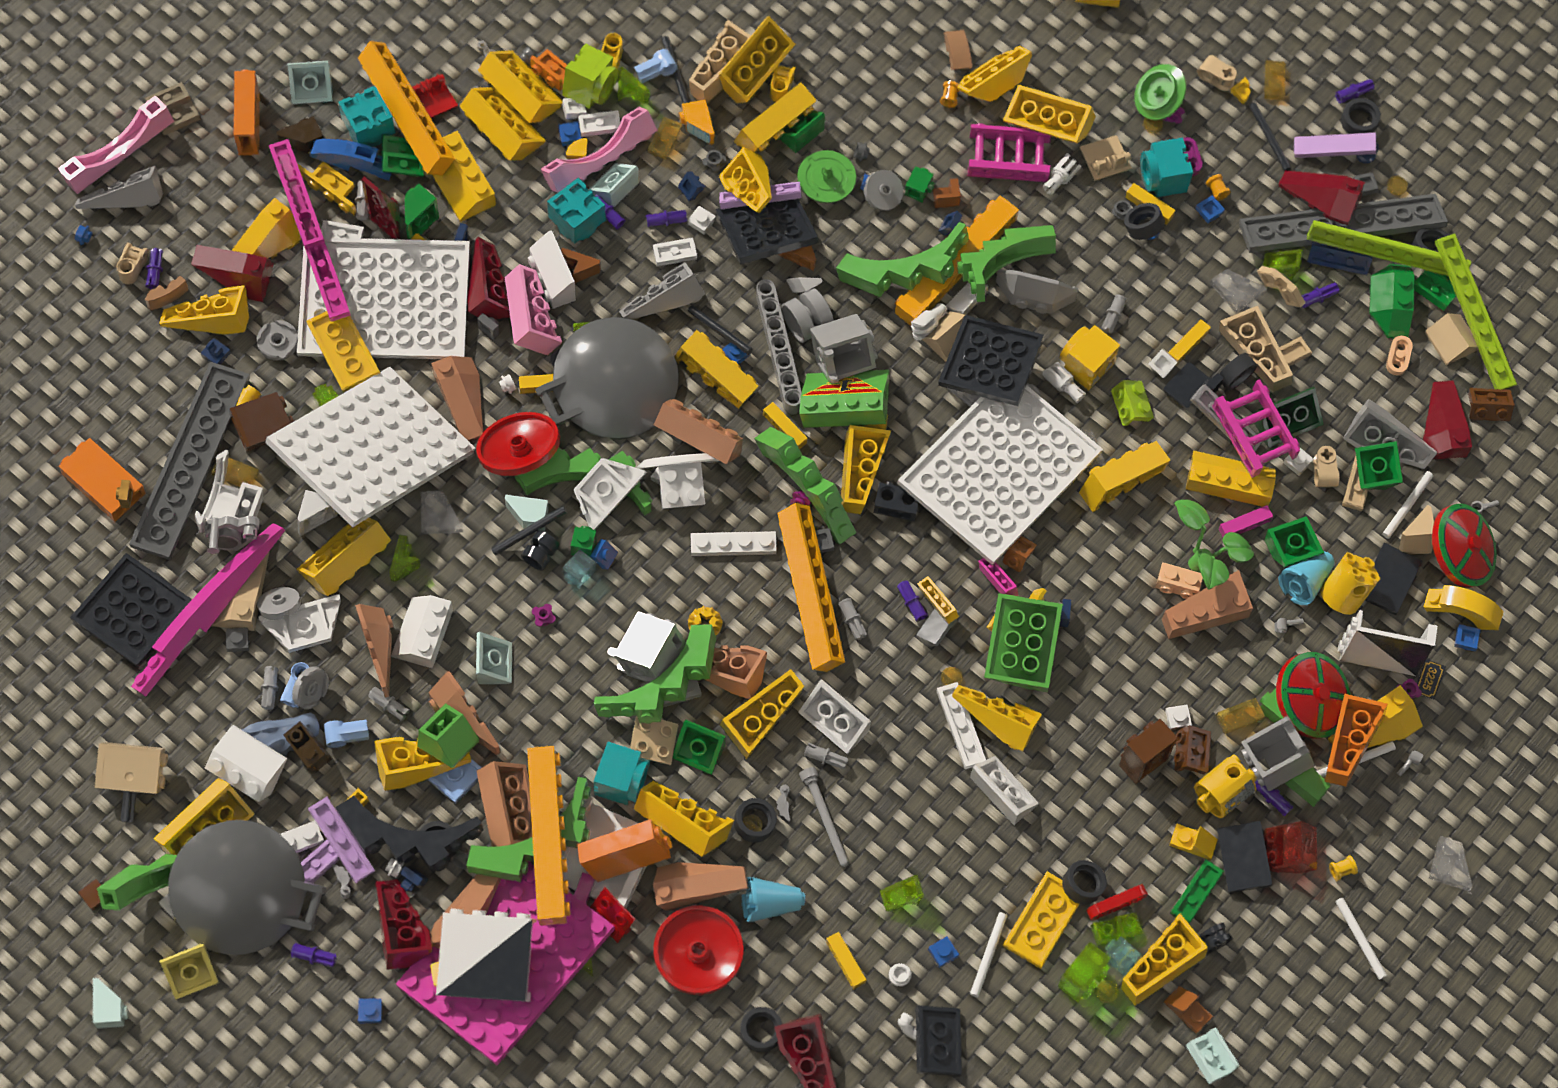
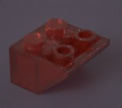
[1265,821,1317,873]

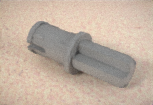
[355,181,368,221]
[1101,295,1127,334]
[839,598,867,640]
[261,666,279,710]
[368,687,410,721]
[804,743,848,769]

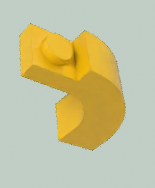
[1423,585,1504,630]

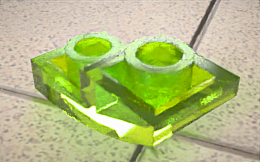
[311,384,338,407]
[1090,912,1143,946]

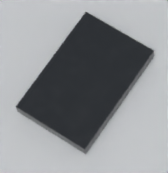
[1365,542,1423,615]
[1217,821,1273,893]
[915,1005,962,1077]

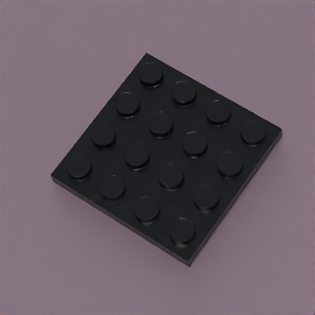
[716,198,819,265]
[938,315,1044,406]
[70,553,192,668]

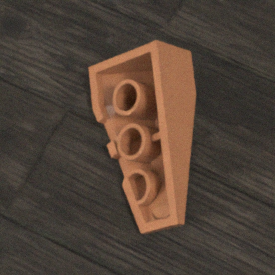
[431,356,483,442]
[704,645,767,699]
[428,671,500,755]
[653,862,749,911]
[430,874,501,949]

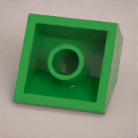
[404,184,439,240]
[1264,516,1324,567]

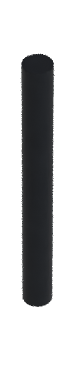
[661,36,690,104]
[1249,102,1291,172]
[688,305,753,355]
[491,506,567,556]

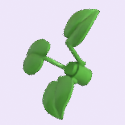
[1174,500,1254,590]

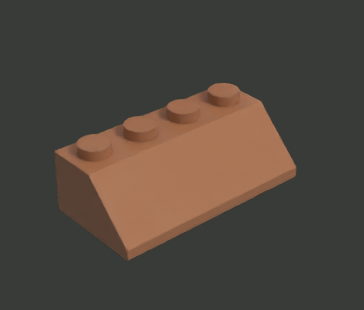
[654,399,743,464]
[477,761,533,847]

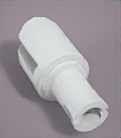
[1043,154,1081,195]
[911,303,948,340]
[1042,362,1086,403]

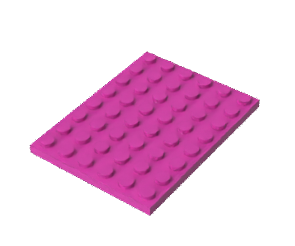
[396,861,615,1066]

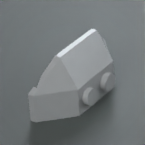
[996,269,1079,314]

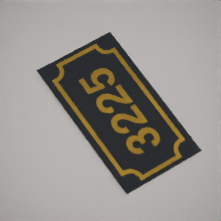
[1417,659,1446,700]

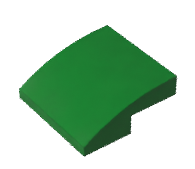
[382,135,424,177]
[1414,270,1457,311]

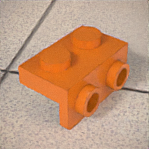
[530,49,567,91]

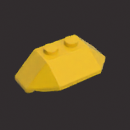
[957,46,1032,102]

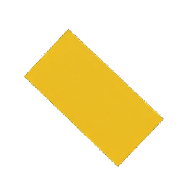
[306,311,381,393]
[1003,872,1079,969]

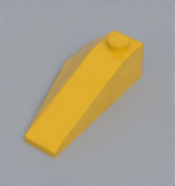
[375,737,472,791]

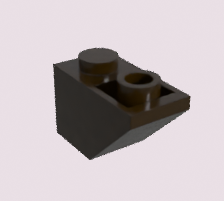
[276,116,324,153]
[283,721,333,772]

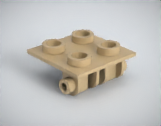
[1080,135,1132,181]
[630,716,678,765]

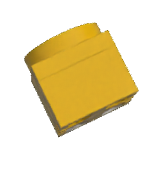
[1059,325,1120,391]

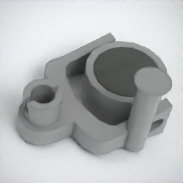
[205,516,260,554]

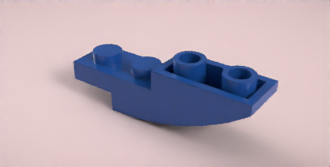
[310,139,391,181]

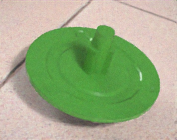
[1135,64,1187,120]
[797,150,856,203]

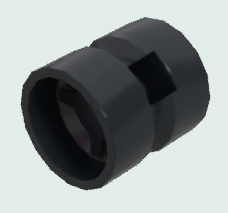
[521,530,560,571]

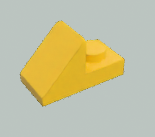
[1169,824,1218,860]

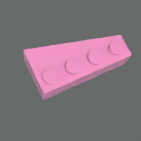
[505,264,562,356]

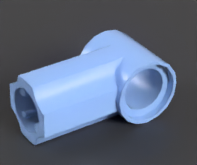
[634,49,677,83]
[280,662,309,708]
[324,720,369,748]

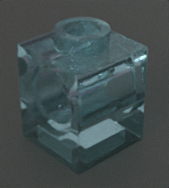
[563,550,596,588]
[1104,937,1141,976]

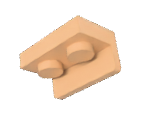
[1155,562,1202,599]

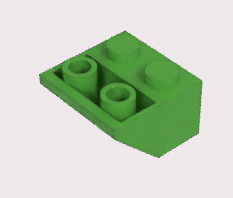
[417,703,479,768]

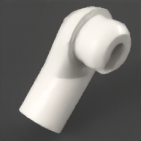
[898,1013,916,1040]

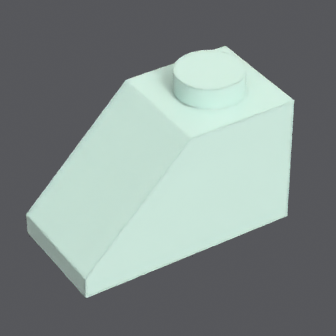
[505,495,548,533]
[93,978,128,1028]

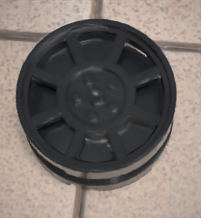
[1199,922,1233,954]

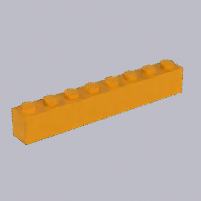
[358,41,455,176]
[895,196,1019,326]
[777,503,845,672]
[527,746,571,926]

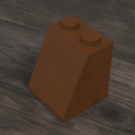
[230,392,294,452]

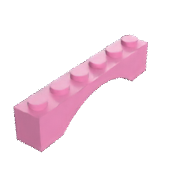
[58,96,174,194]
[541,107,658,193]

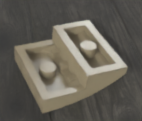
[145,82,201,135]

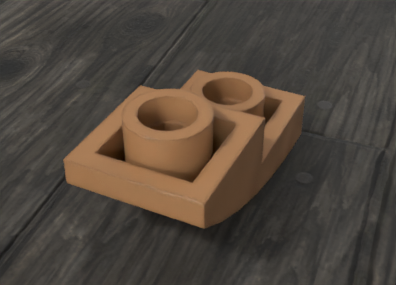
[944,30,972,70]
[145,276,189,310]

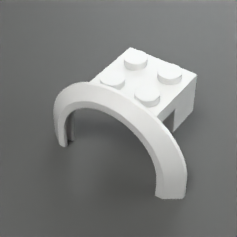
[195,450,263,533]
[636,453,720,509]

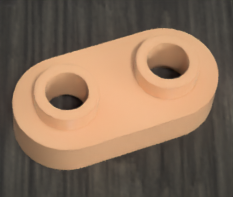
[1386,336,1413,376]

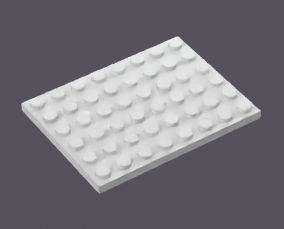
[297,238,470,359]
[265,367,475,527]
[897,385,1103,565]

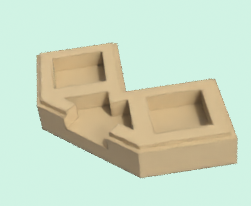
[1257,266,1305,307]

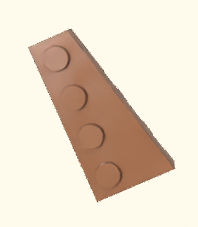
[1162,570,1253,639]

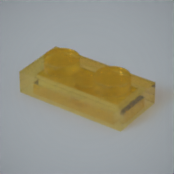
[1264,60,1286,100]
[648,117,682,160]
[211,458,259,487]
[1215,698,1265,734]

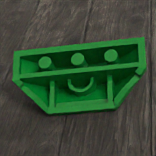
[1369,264,1415,339]

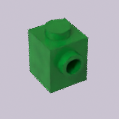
[904,166,935,203]
[571,526,597,559]

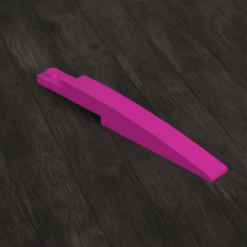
[269,139,350,322]
[131,523,285,697]

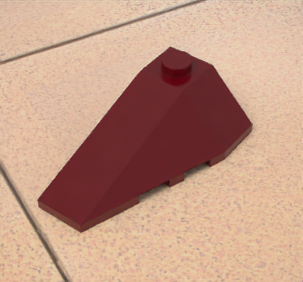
[1278,170,1365,225]
[362,176,401,240]
[467,237,510,319]
[191,245,274,303]
[1423,381,1472,460]
[376,879,432,970]
[775,1014,837,1088]

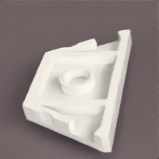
[574,458,647,530]
[258,594,341,653]

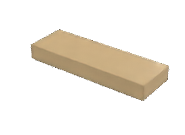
[1342,455,1368,512]

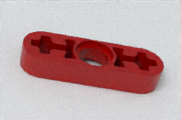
[1086,884,1149,921]

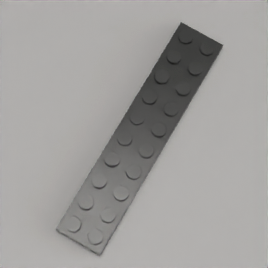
[1239,194,1448,253]
[129,362,250,560]

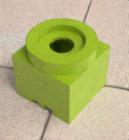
[562,44,619,109]

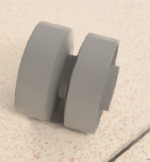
[781,288,834,343]

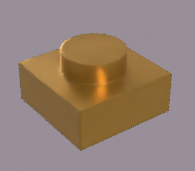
[116,480,134,508]

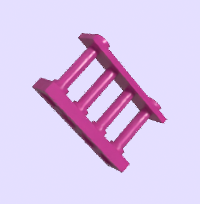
[967,123,1051,182]
[1212,380,1300,478]

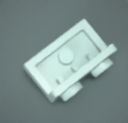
[1186,1028,1239,1084]

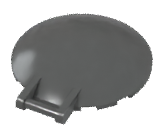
[535,317,678,439]
[168,820,326,955]

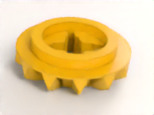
[688,606,722,635]

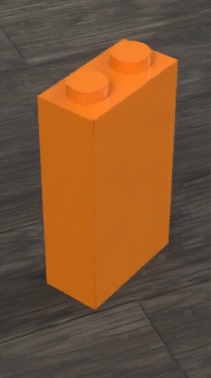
[234,69,260,155]
[59,438,146,522]
[577,819,672,882]

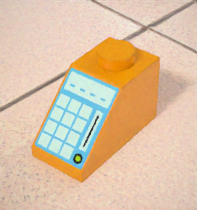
[679,100,714,145]

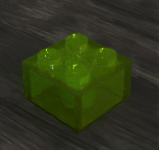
[1057,942,1111,1003]

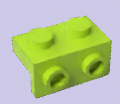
[1111,380,1154,426]

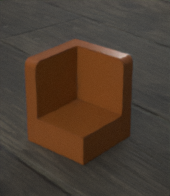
[933,178,961,208]

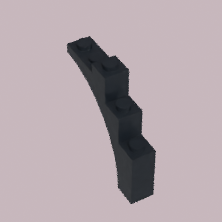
[335,796,484,874]

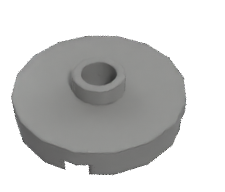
[864,170,903,211]
[257,320,298,361]
[257,587,301,620]
[292,666,329,709]

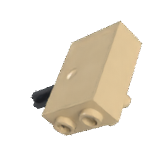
[95,742,168,823]

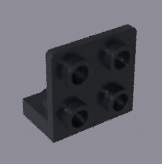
[1163,362,1224,416]

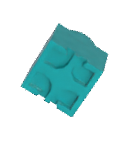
[338,86,395,147]
[1140,137,1193,197]
[547,178,606,244]
[593,742,650,805]

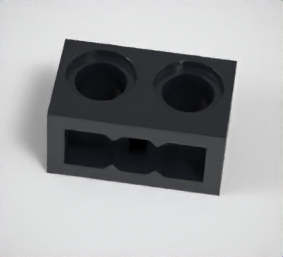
[873,482,919,521]

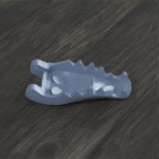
[242,713,319,757]

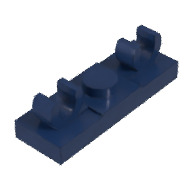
[1307,242,1372,275]

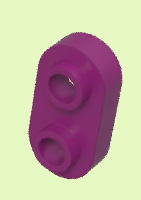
[1183,137,1202,176]

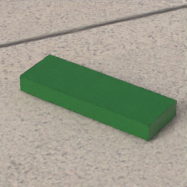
[1170,859,1224,924]

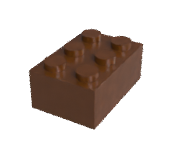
[1119,718,1178,785]

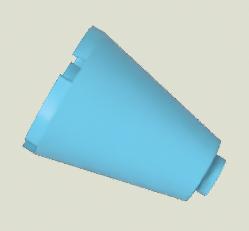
[1278,551,1335,605]
[742,877,805,922]

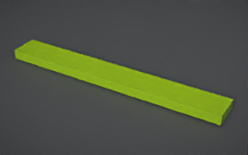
[1307,220,1471,276]
[1435,234,1517,389]

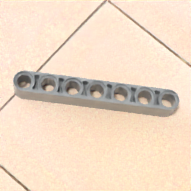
[756,279,802,414]

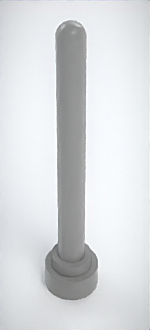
[799,767,849,867]

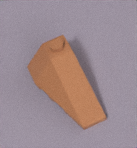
[355,604,394,698]

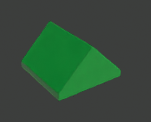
[779,111,825,154]
[1355,441,1403,490]
[672,719,726,775]

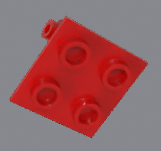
[412,74,458,118]
[590,887,636,943]

